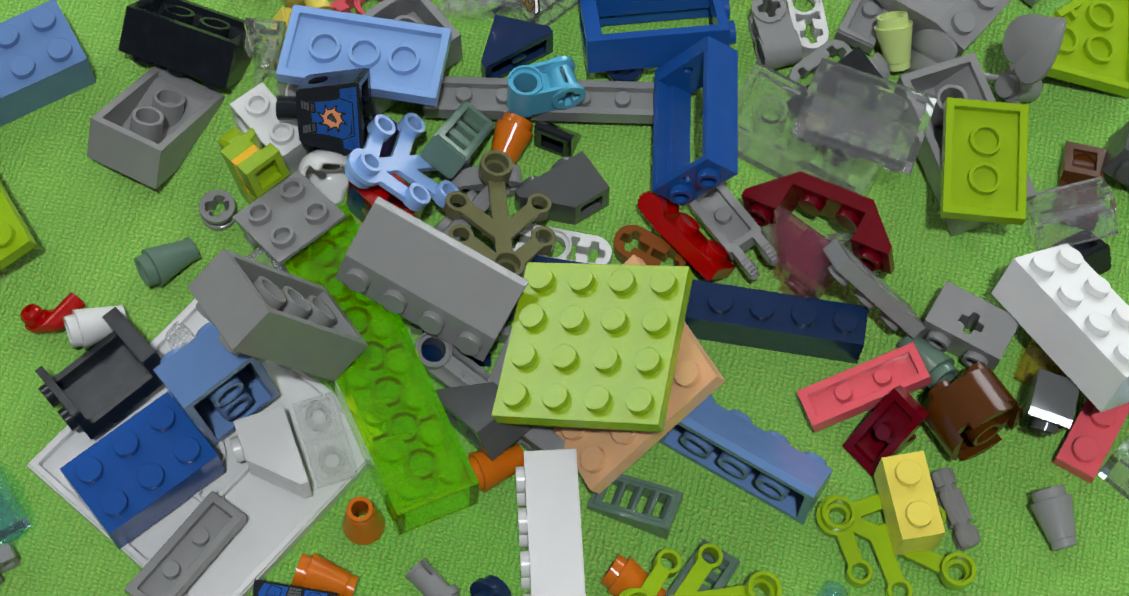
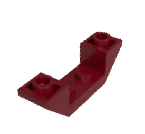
[741,171,895,274]

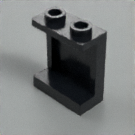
[35,307,163,440]

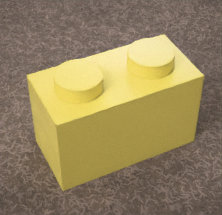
[874,451,945,556]

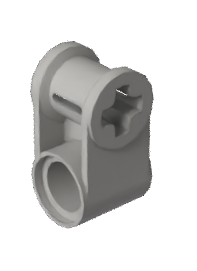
[748,0,803,71]

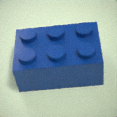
[60,391,225,550]

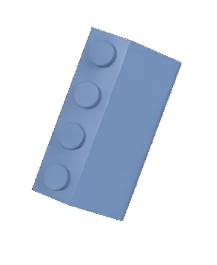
[658,395,833,525]

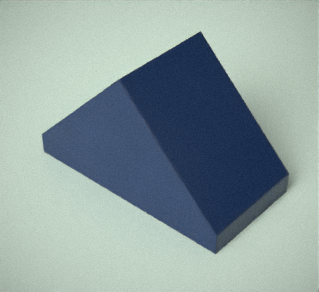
[481,14,553,78]

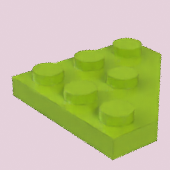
[1046,0,1129,98]

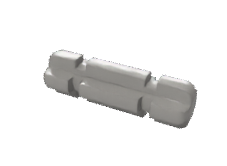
[931,467,981,551]

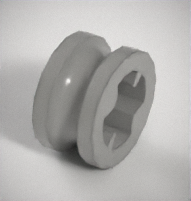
[199,190,238,231]

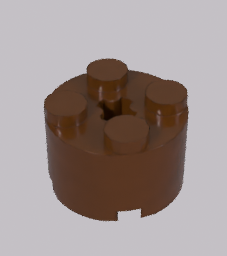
[925,361,1023,461]

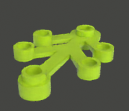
[816,494,977,596]
[619,543,782,596]

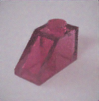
[774,205,835,299]

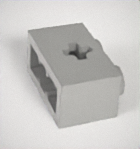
[919,281,1019,372]

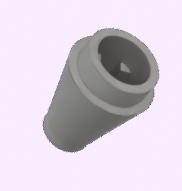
[1030,485,1078,551]

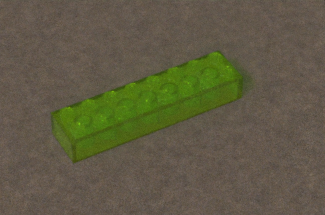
[275,204,479,535]

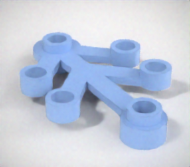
[344,113,471,212]

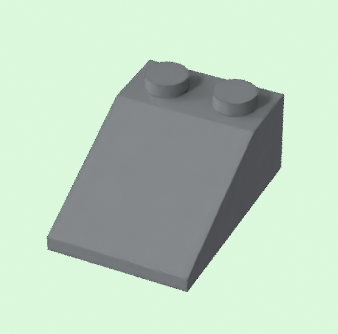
[877,0,1011,57]
[87,64,224,189]

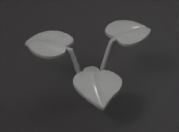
[906,14,1067,104]

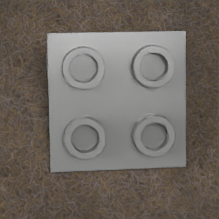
[232,170,346,265]

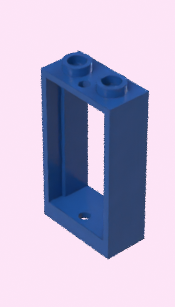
[579,0,736,73]
[652,35,738,206]

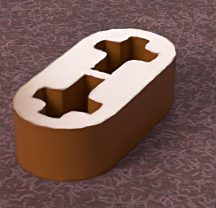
[613,225,686,266]

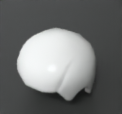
[298,148,349,205]

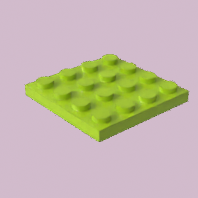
[491,262,693,432]

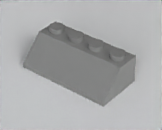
[894,52,1037,236]
[335,196,528,362]

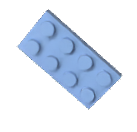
[276,4,452,106]

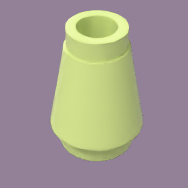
[874,11,913,72]

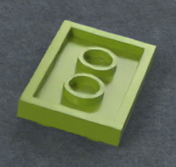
[940,97,1029,225]

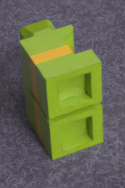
[218,127,290,204]

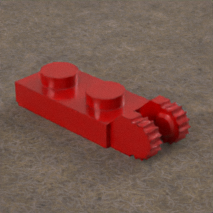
[637,191,736,281]

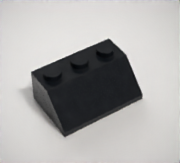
[118,0,266,90]

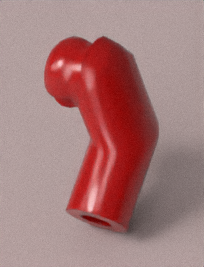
[20,292,85,334]

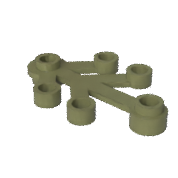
[444,150,556,278]

